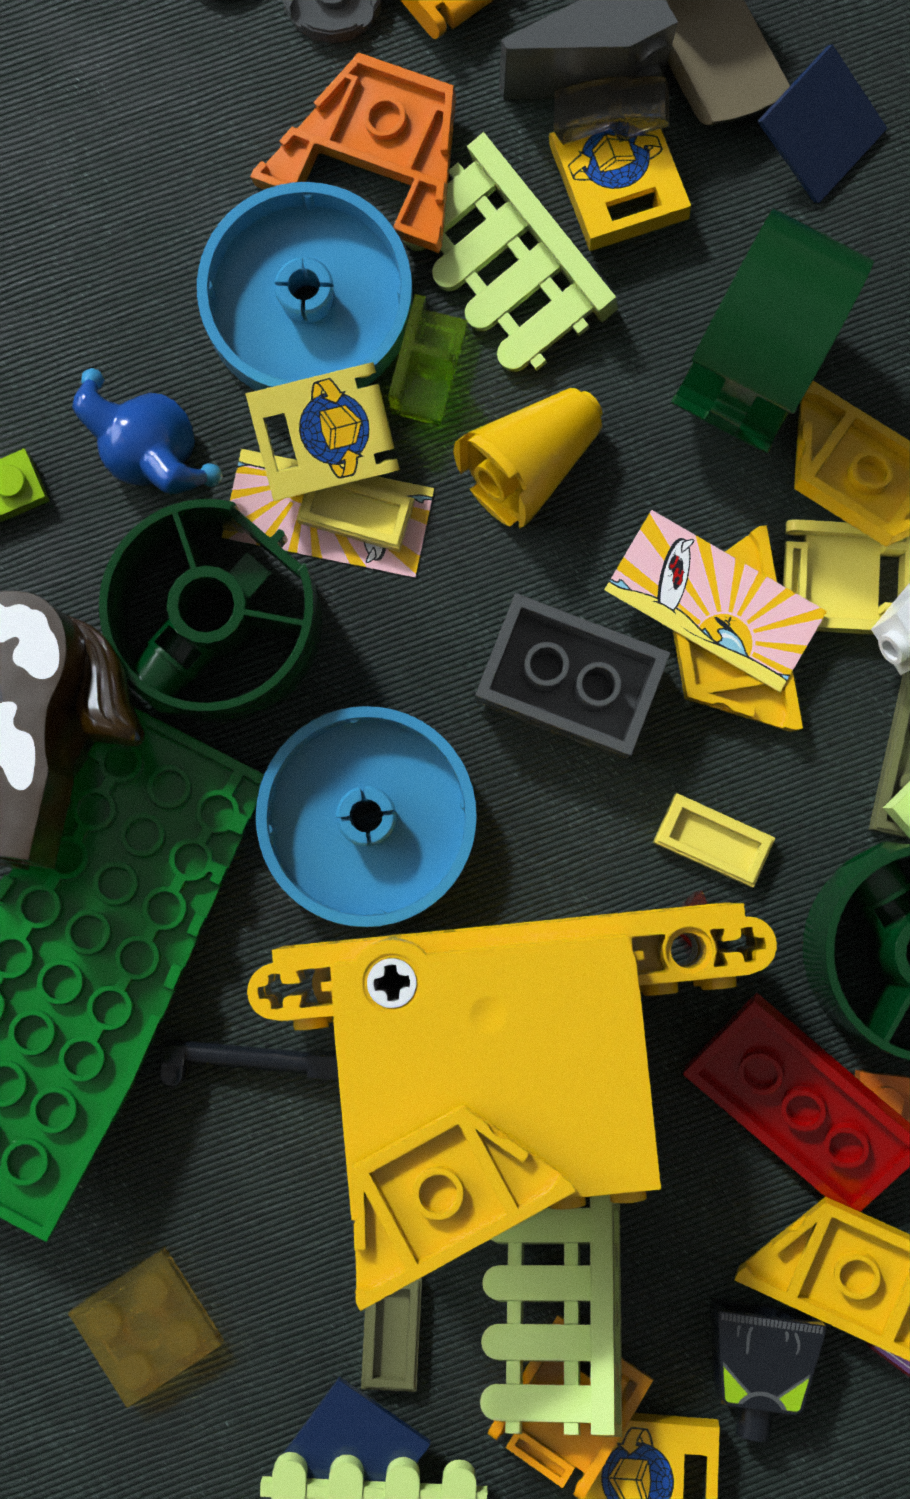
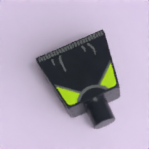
[710,1298,826,1442]

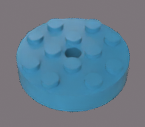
[197,182,413,391]
[256,706,477,927]

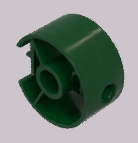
[671,208,874,454]
[99,499,322,722]
[802,841,910,1060]

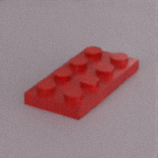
[683,993,910,1212]

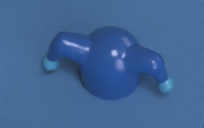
[72,368,222,494]

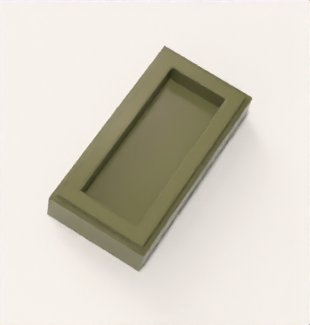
[361,1277,422,1392]

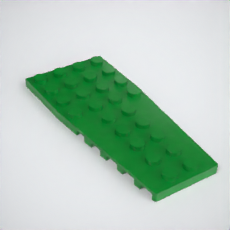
[0,707,264,1242]

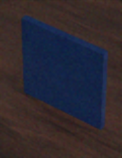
[757,44,888,203]
[283,1377,431,1482]

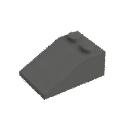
[499,0,678,99]

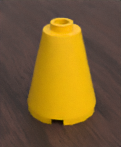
[453,388,603,528]

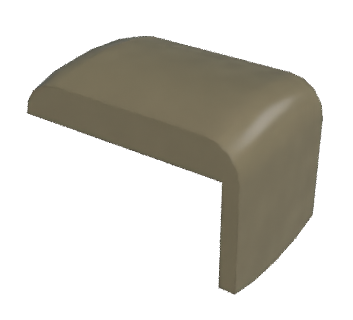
[666,0,790,125]

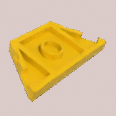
[794,381,910,547]
[673,525,803,732]
[352,1104,576,1311]
[735,1197,910,1362]

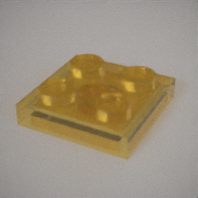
[68,1246,224,1408]

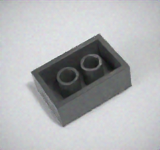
[474,593,671,761]

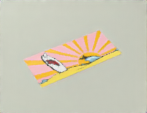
[222,449,434,577]
[604,510,827,692]

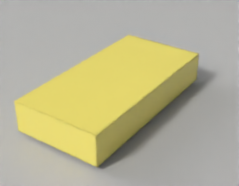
[297,481,415,552]
[653,793,775,887]

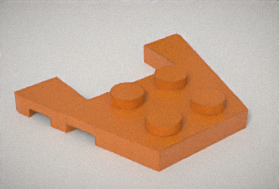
[250,53,456,253]

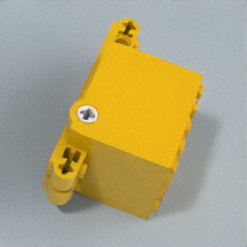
[247,902,777,1220]

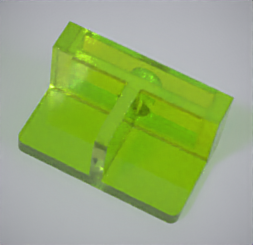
[388,294,468,426]

